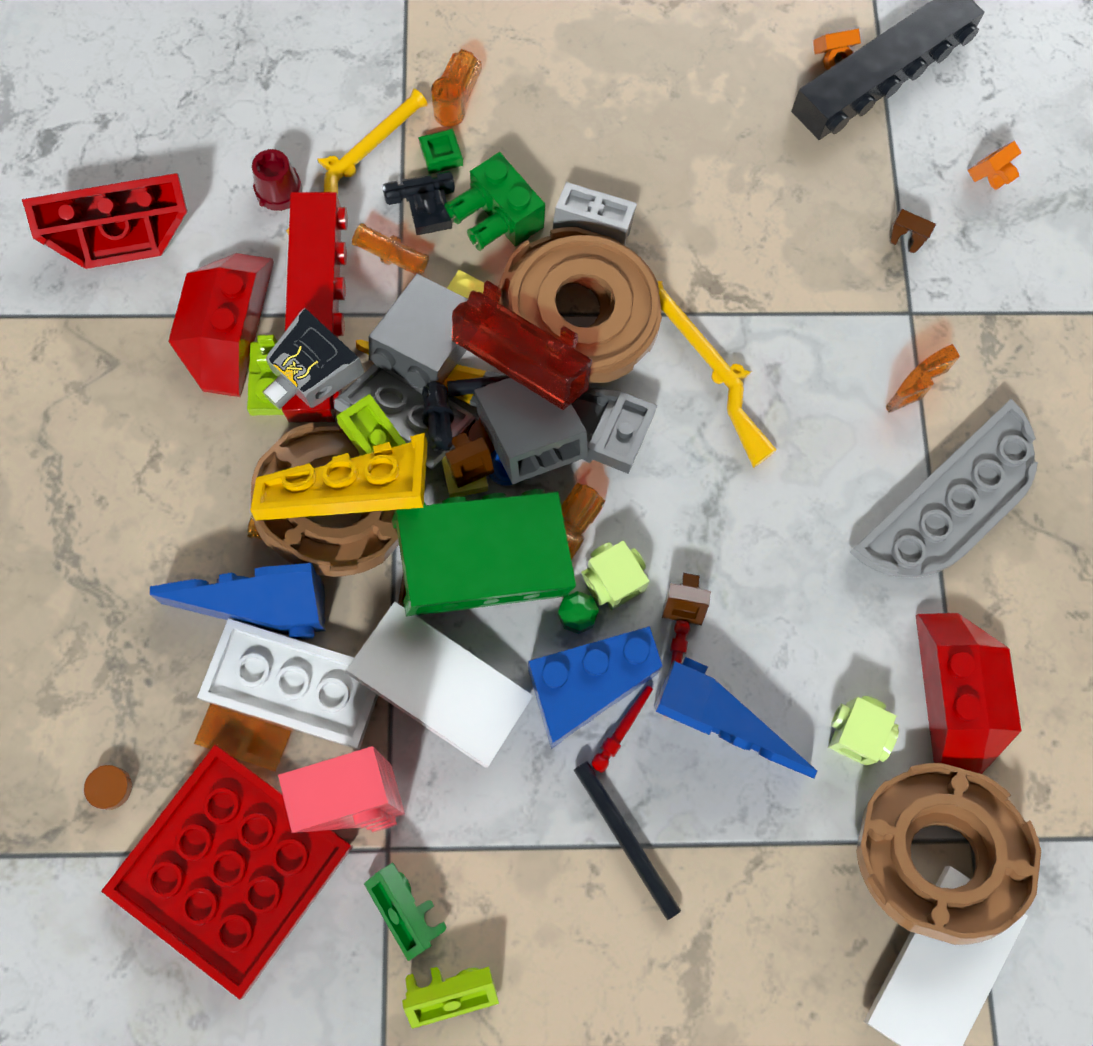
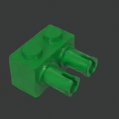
[445,152,545,251]

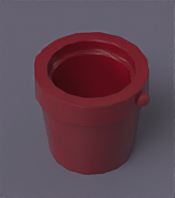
[252,149,303,211]

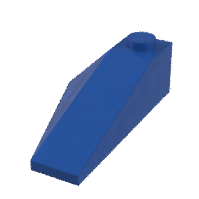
[150,563,326,639]
[654,657,817,779]

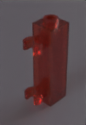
[452,280,592,410]

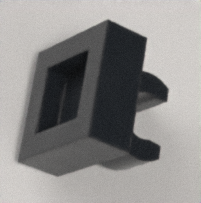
[408,189,452,235]

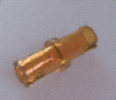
[352,223,429,276]

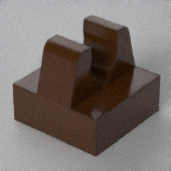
[890,209,936,253]
[445,432,494,488]
[662,572,711,626]

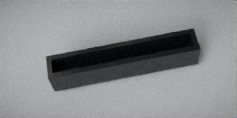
[791,0,985,140]

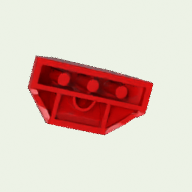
[22,173,188,269]
[168,253,274,397]
[915,613,1022,774]

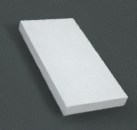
[345,601,533,768]
[863,866,1028,1046]

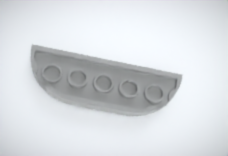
[850,399,1038,577]

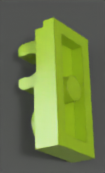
[247,335,284,416]
[336,394,406,455]
[402,966,499,1029]

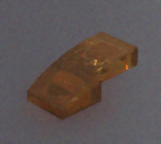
[885,344,960,413]
[194,703,291,772]

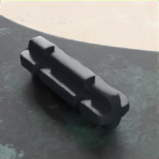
[383,171,455,205]

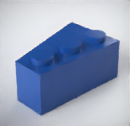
[528,626,663,749]

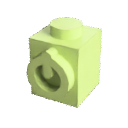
[581,540,650,611]
[828,696,899,766]

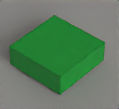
[418,129,463,174]

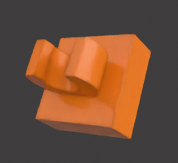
[813,28,861,70]
[967,141,1022,190]

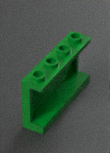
[392,489,576,617]

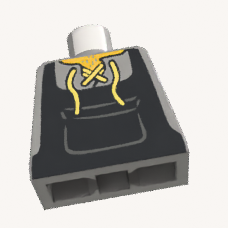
[262,308,364,410]

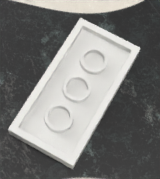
[197,618,378,750]

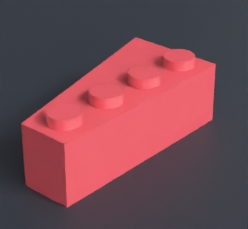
[278,746,405,833]

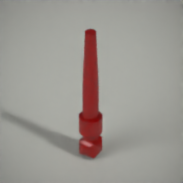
[663,620,691,717]
[592,685,653,772]

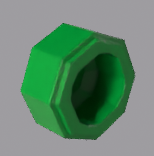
[558,591,599,634]

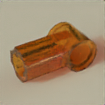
[431,49,482,127]
[561,483,606,560]

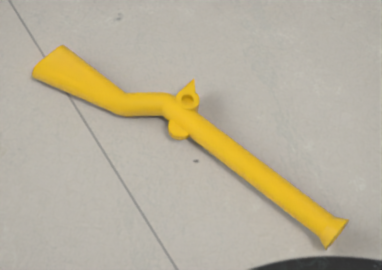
[286,89,428,235]
[658,281,777,468]

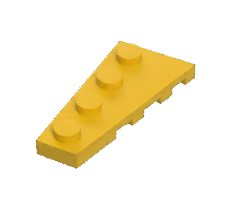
[250,433,428,521]

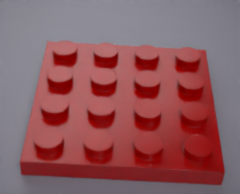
[101,745,353,1000]

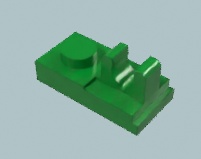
[364,863,446,961]

